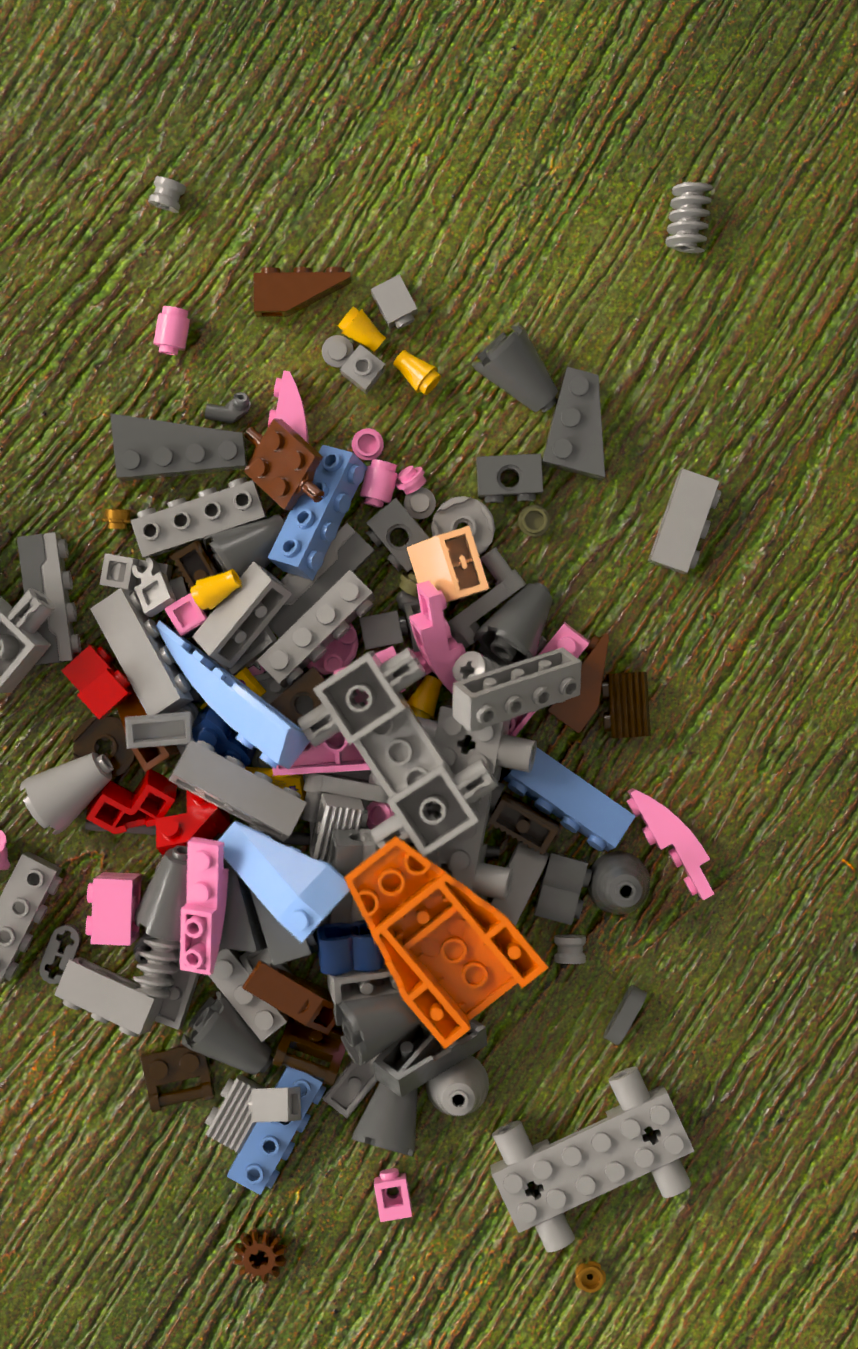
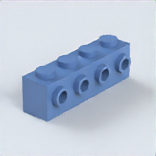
[268,445,367,580]
[503,748,635,851]
[227,1066,326,1195]

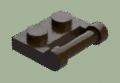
[272,1016,346,1086]
[140,1045,215,1112]

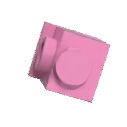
[374,1168,412,1222]

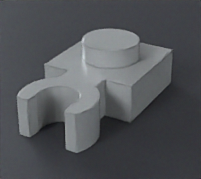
[132,556,177,618]

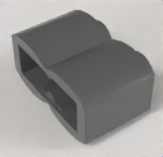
[533,851,592,925]

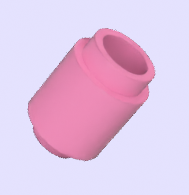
[153,306,190,356]
[360,459,398,508]

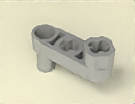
[448,547,526,649]
[301,771,389,822]

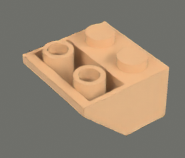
[407,526,489,603]

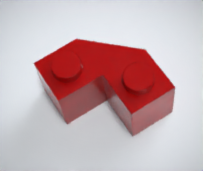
[61,645,133,719]
[86,769,177,834]
[156,790,230,856]

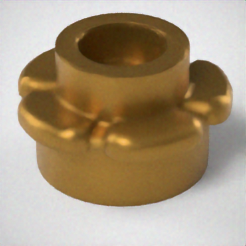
[101,509,132,529]
[575,1261,606,1293]

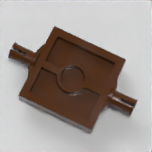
[243,418,325,510]

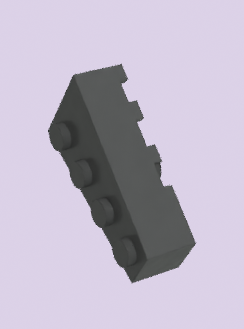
[110,413,248,481]

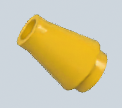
[337,306,386,352]
[393,350,442,395]
[191,569,242,610]
[407,675,443,719]

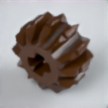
[233,1227,287,1284]

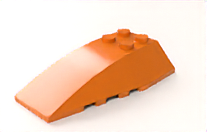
[344,836,548,1049]

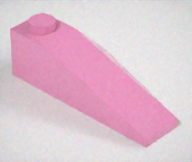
[272,704,371,776]

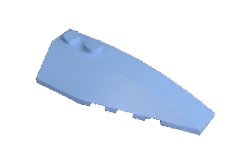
[156,621,310,769]

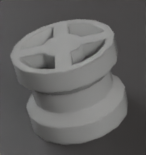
[148,176,186,213]
[554,934,586,964]

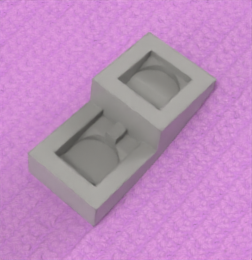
[99,553,173,591]

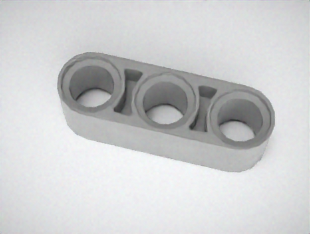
[489,841,549,926]

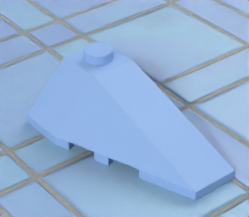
[218,821,350,943]

